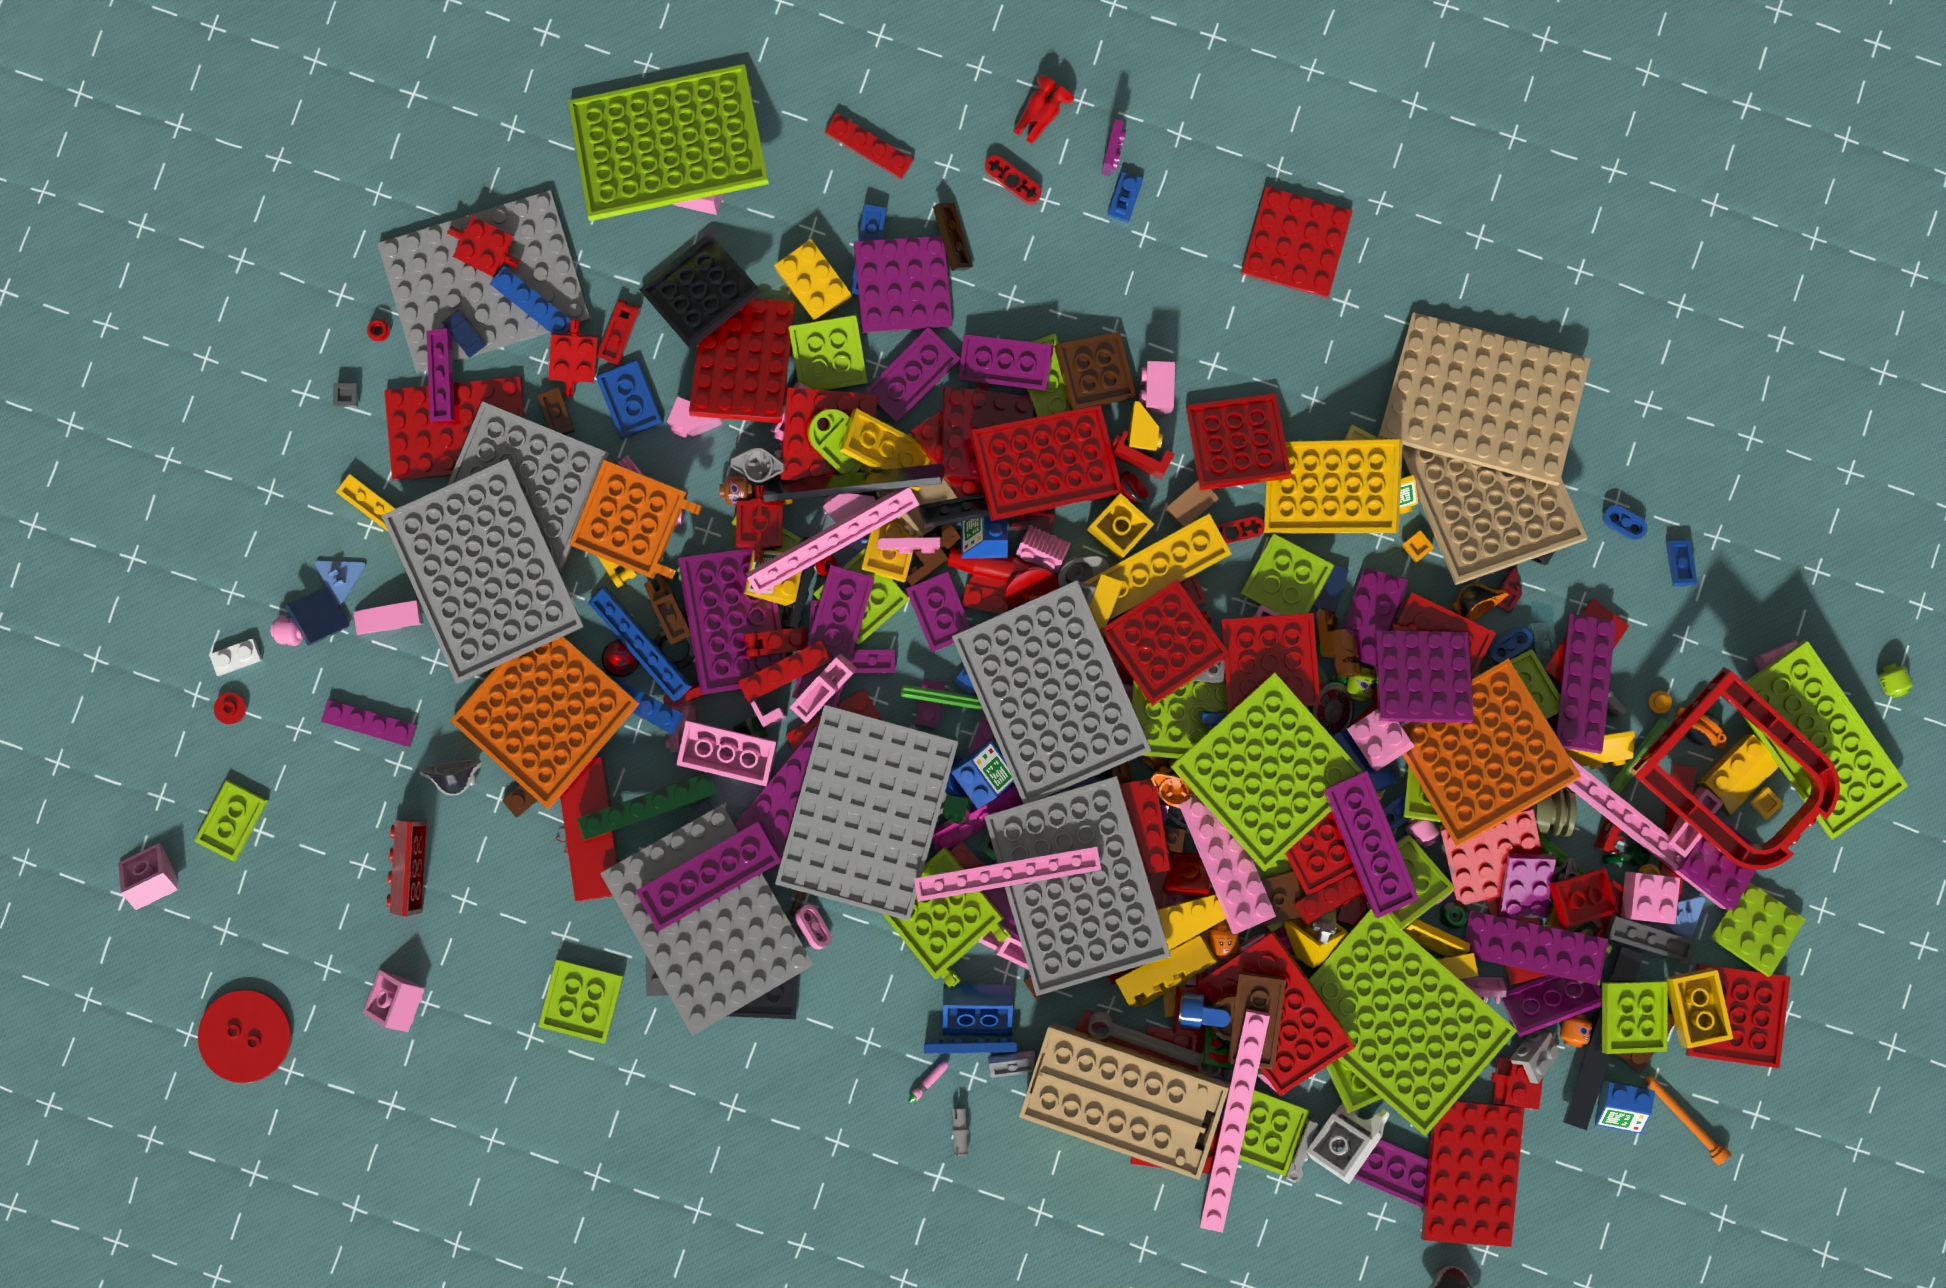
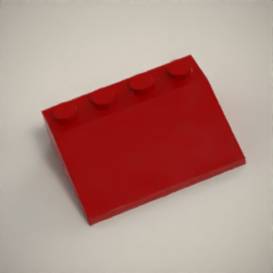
[387,820,427,916]

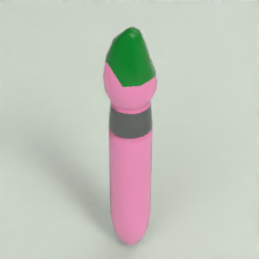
[908,1060,949,1103]

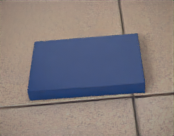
[596,359,663,440]

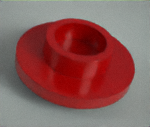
[214,693,247,725]

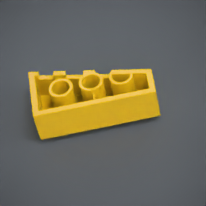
[1157,893,1226,950]
[1115,935,1218,1008]

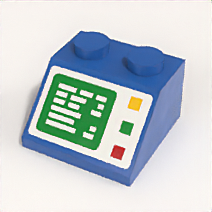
[961,516,1008,558]
[951,740,1014,809]
[1595,1079,1655,1134]

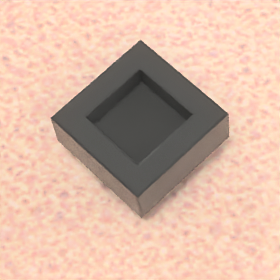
[333,383,359,407]

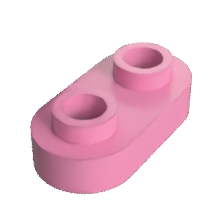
[795,905,831,949]

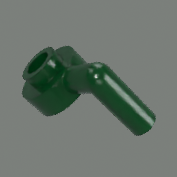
[1602,842,1650,866]

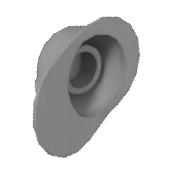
[1058,556,1110,588]

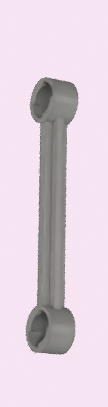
[1088,1012,1221,1077]

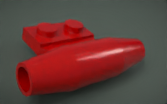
[948,547,1040,614]

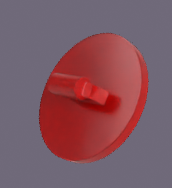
[1005,567,1060,610]

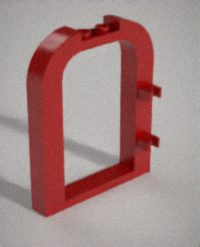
[1628,667,1840,870]

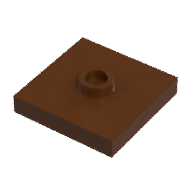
[1260,870,1302,927]

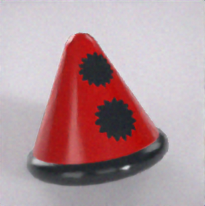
[1111,472,1149,505]
[602,639,640,677]

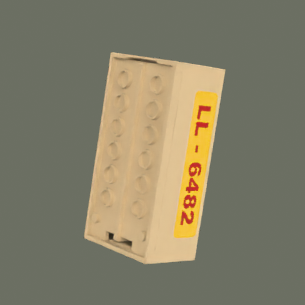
[1019,1023,1230,1180]

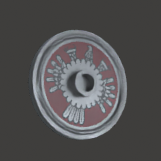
[1310,682,1354,736]

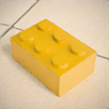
[774,239,852,322]
[1665,968,1733,1048]

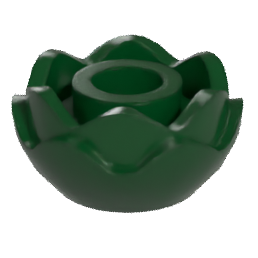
[1440,900,1468,929]

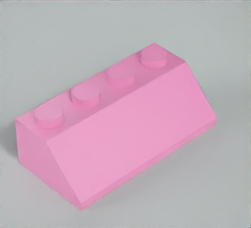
[677,720,776,786]

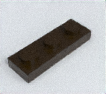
[933,203,973,271]

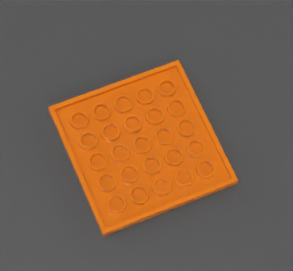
[450,636,640,809]
[1402,658,1582,848]

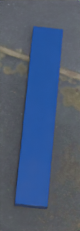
[588,587,692,702]

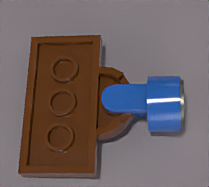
[1178,971,1286,1069]

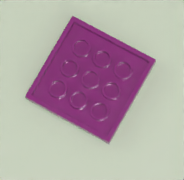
[853,236,953,333]
[1374,630,1474,723]

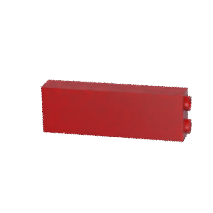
[560,754,620,902]

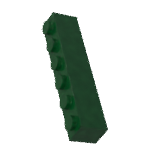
[575,772,717,842]

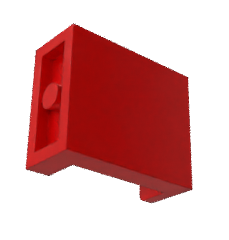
[1112,430,1175,480]

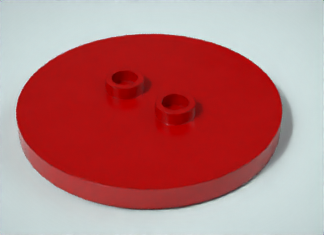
[198,990,292,1083]

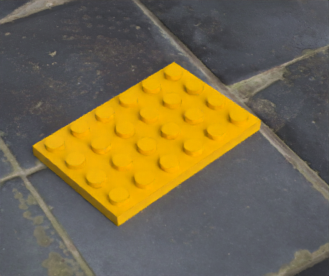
[1264,439,1403,534]

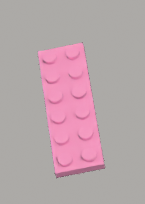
[1179,797,1276,935]

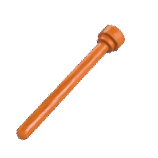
[1645,1075,1731,1165]

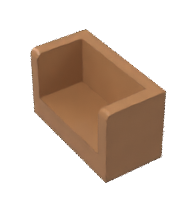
[1165,481,1219,529]

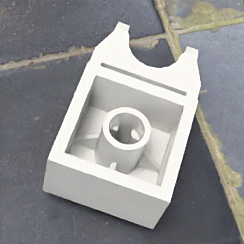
[1306,1104,1390,1184]

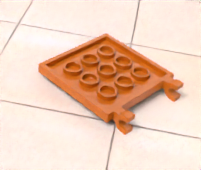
[569,460,702,579]

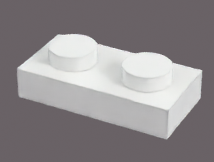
[209,638,262,676]

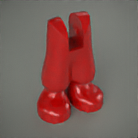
[1013,74,1075,144]

